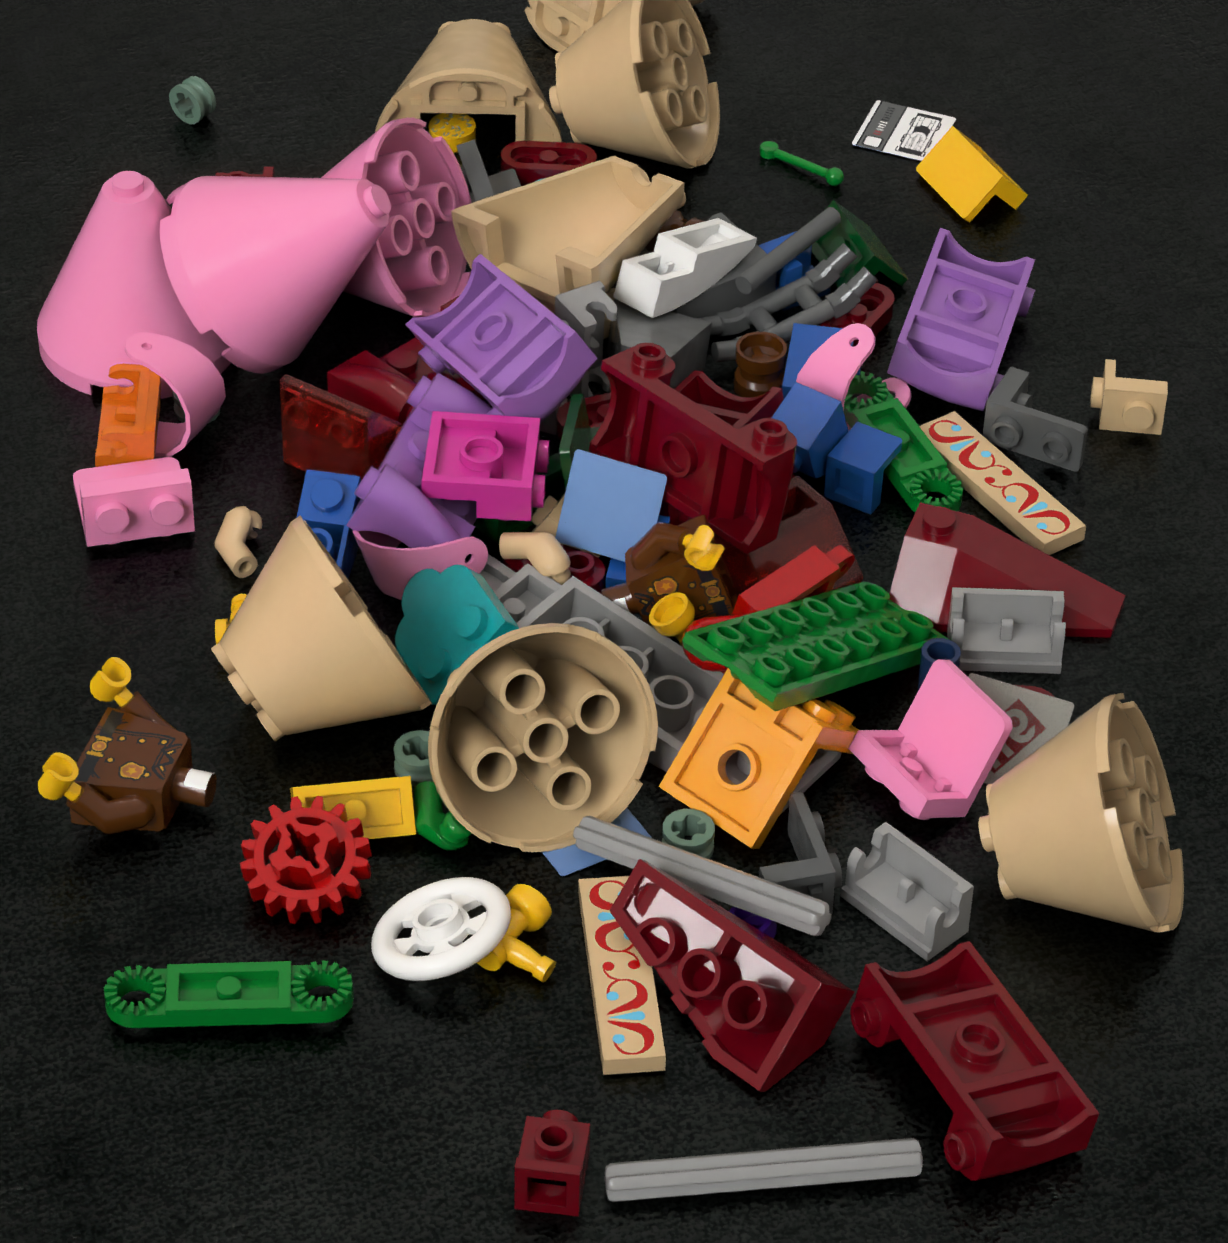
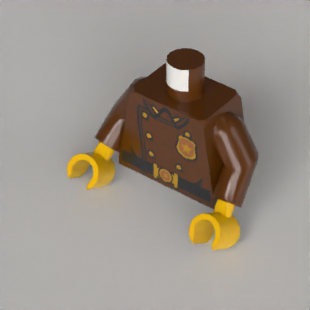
[602,515,739,639]
[38,657,217,834]

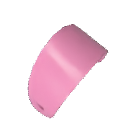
[796,323,911,431]
[125,332,226,458]
[352,530,488,600]

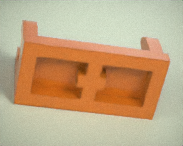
[95,364,161,467]

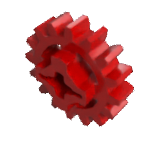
[240,796,372,924]

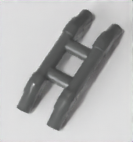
[698,243,878,362]

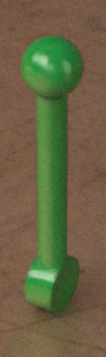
[760,141,844,186]

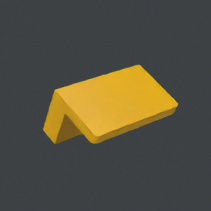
[916,126,1028,222]
[290,776,416,839]

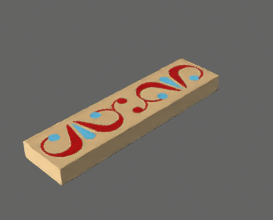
[919,411,1086,555]
[578,876,666,1075]

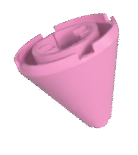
[37,171,231,399]
[160,176,391,374]

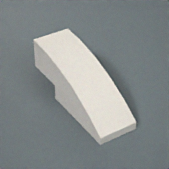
[613,218,757,318]

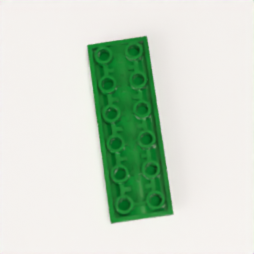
[682,582,948,711]

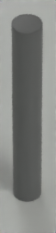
[735,207,841,294]

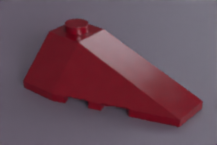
[889,502,1126,638]
[610,859,855,1092]

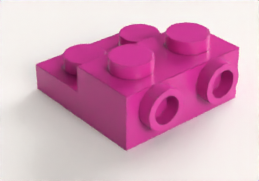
[422,411,550,521]

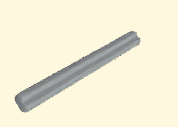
[573,816,832,936]
[604,1138,923,1202]

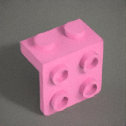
[73,457,195,547]
[849,659,1013,820]

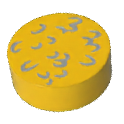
[429,113,476,153]

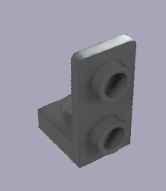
[983,367,1088,472]
[759,792,842,924]

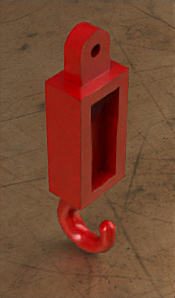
[682,545,855,672]

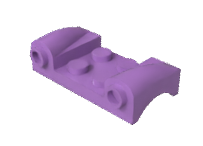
[887,228,1035,412]
[405,254,598,423]
[346,373,492,548]

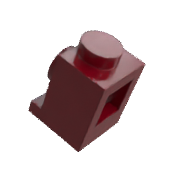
[515,1110,590,1217]

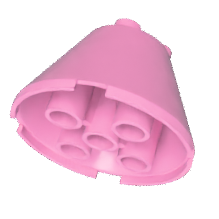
[321,118,472,317]

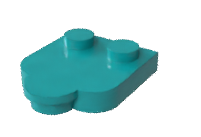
[395,565,519,705]

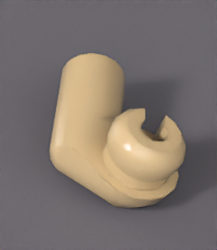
[214,506,263,578]
[499,532,571,585]

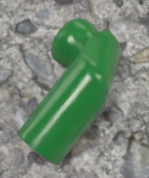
[414,781,472,851]

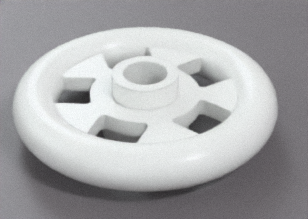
[371,877,511,981]

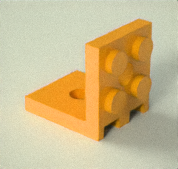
[658,669,859,849]

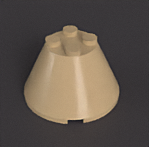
[549,0,720,168]
[211,515,432,742]
[428,623,658,852]
[978,693,1184,933]

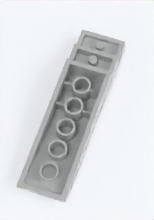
[479,554,842,814]

